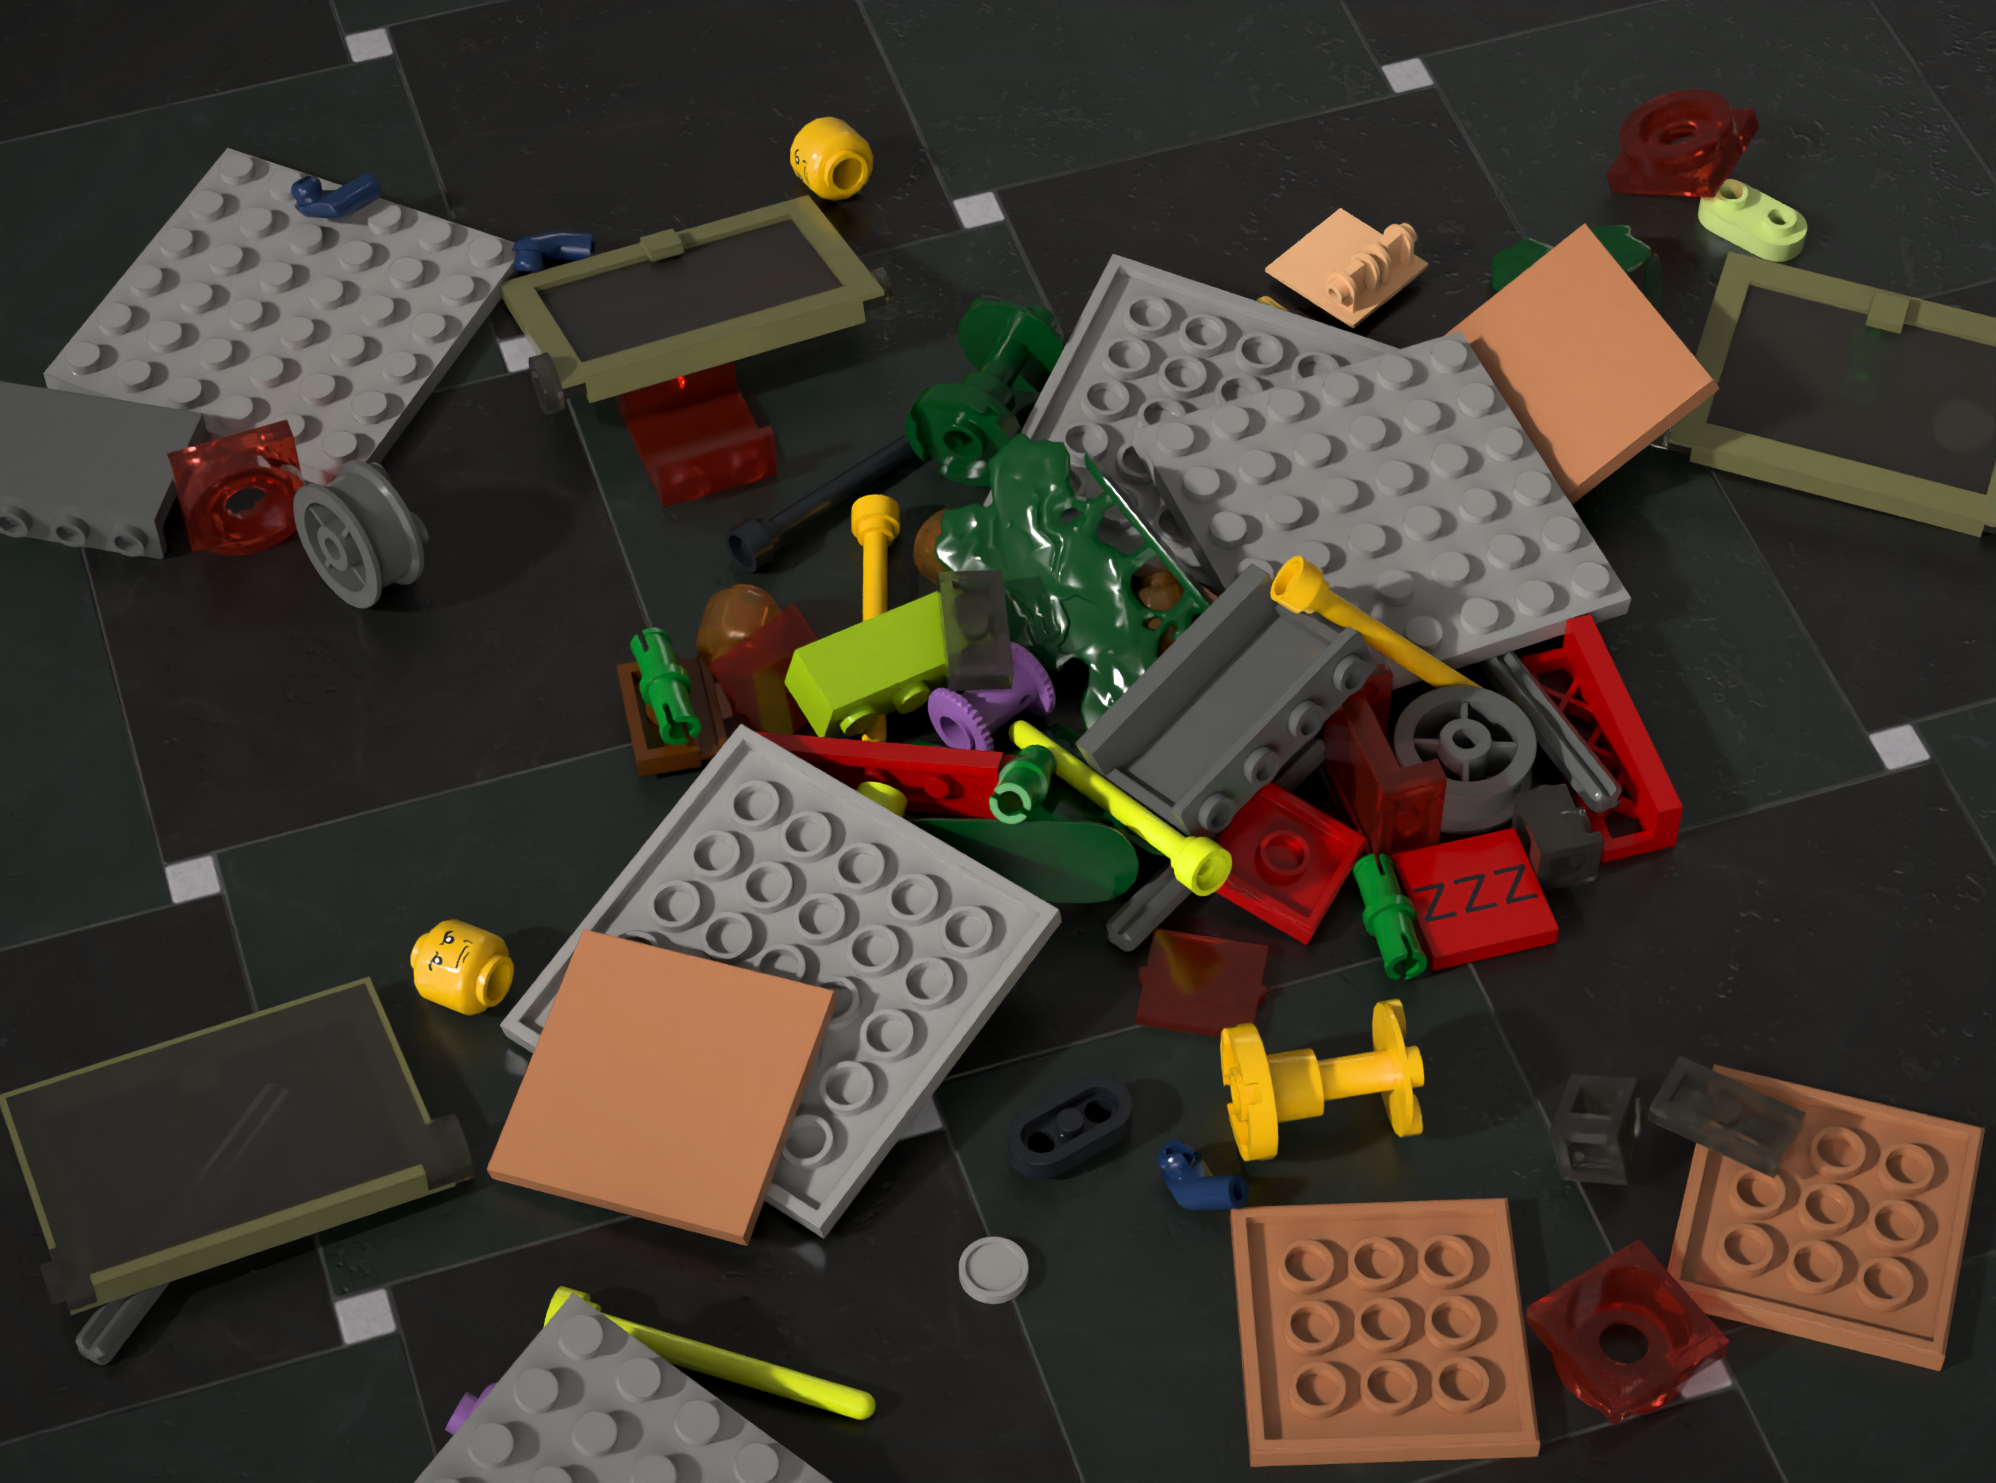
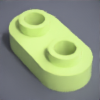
[1698,179,1807,262]

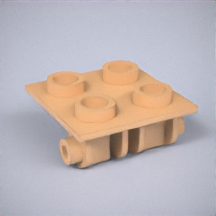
[1265,208,1429,329]

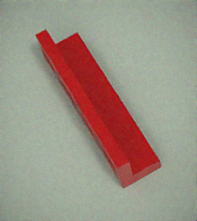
[1519,614,1683,863]
[756,732,1018,819]

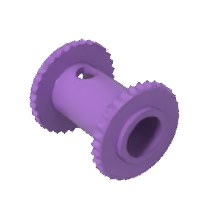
[928,640,1056,751]

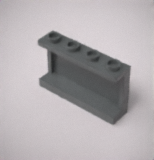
[0,381,212,559]
[1076,563,1377,839]

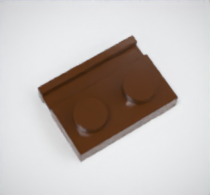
[617,649,727,777]

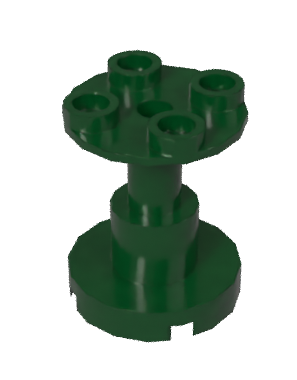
[905,298,1066,487]

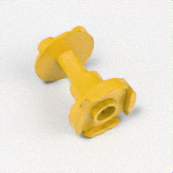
[1220,999,1424,1161]

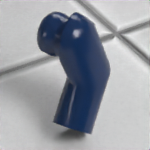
[291,173,382,219]
[512,231,596,275]
[1157,1140,1249,1211]

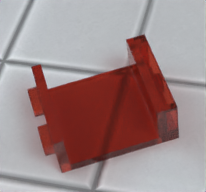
[616,361,777,508]

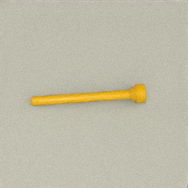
[851,494,900,742]
[1270,555,1482,689]

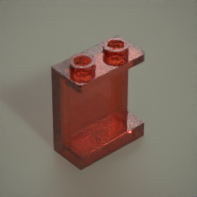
[1323,663,1447,872]

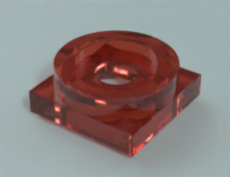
[1606,89,1759,198]
[167,419,305,556]
[1525,1239,1730,1425]

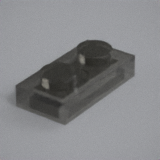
[937,570,1014,691]
[1648,1055,1806,1178]

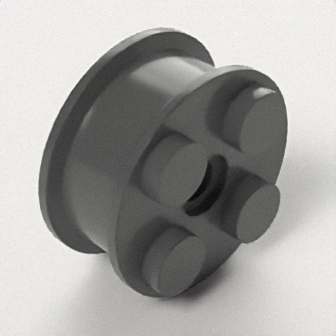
[293,460,429,608]
[1390,686,1537,835]

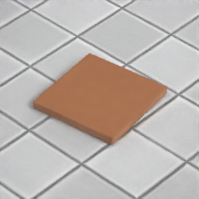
[1444,223,1720,505]
[487,929,838,1246]
[1660,1064,1985,1371]
[1230,1198,1540,1467]

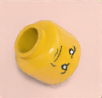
[790,117,873,201]
[411,919,514,1016]

